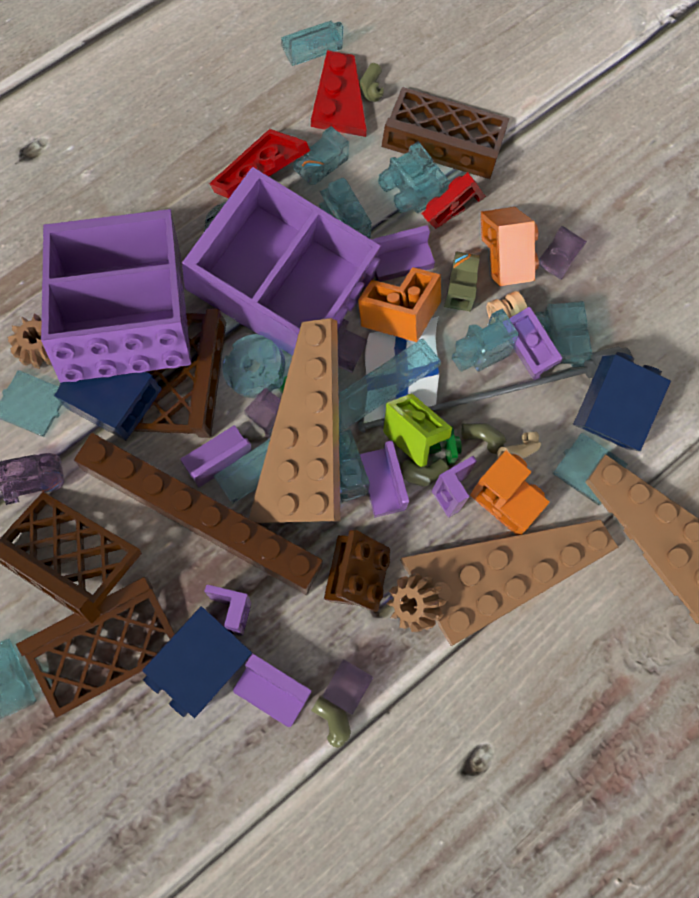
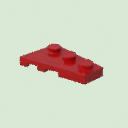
[311,50,367,137]
[209,129,310,199]

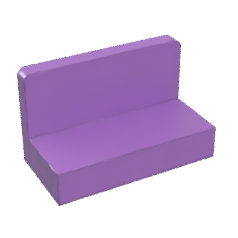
[372,225,435,282]
[502,306,562,380]
[180,425,253,488]
[359,441,409,518]
[432,456,477,518]
[204,585,252,636]
[233,653,312,727]

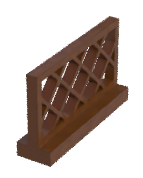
[381,87,510,179]
[134,309,227,438]
[0,492,142,624]
[16,577,175,718]

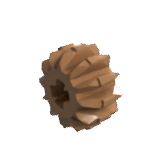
[8,313,52,369]
[387,573,447,632]

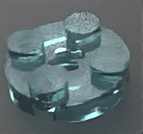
[222,334,286,398]

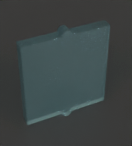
[0,370,62,437]
[552,432,628,506]

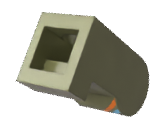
[444,251,480,312]

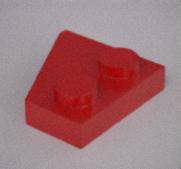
[421,172,486,229]

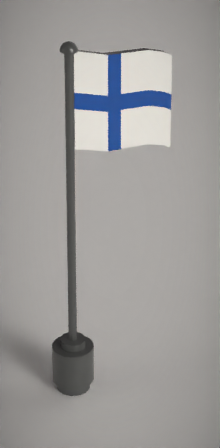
[358,316,634,433]

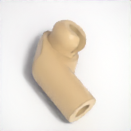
[497,432,541,459]

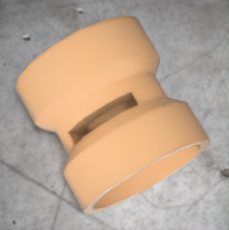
[486,291,527,331]

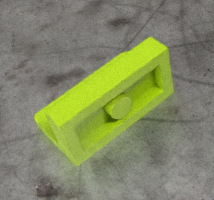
[383,393,452,467]

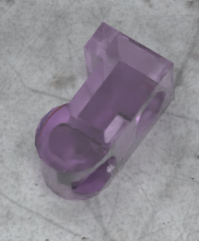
[0,453,64,505]

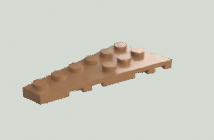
[249,318,340,523]
[585,454,699,624]
[400,520,619,646]

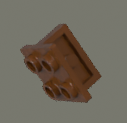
[324,530,390,612]

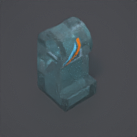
[293,126,349,185]

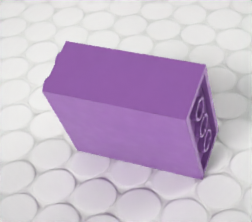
[182,167,381,356]
[41,209,191,383]

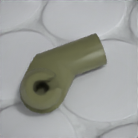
[359,63,384,102]
[461,423,506,454]
[400,459,449,487]
[311,696,351,748]

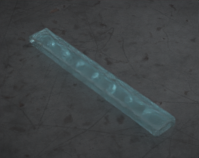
[214,338,441,504]

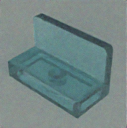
[281,20,343,66]

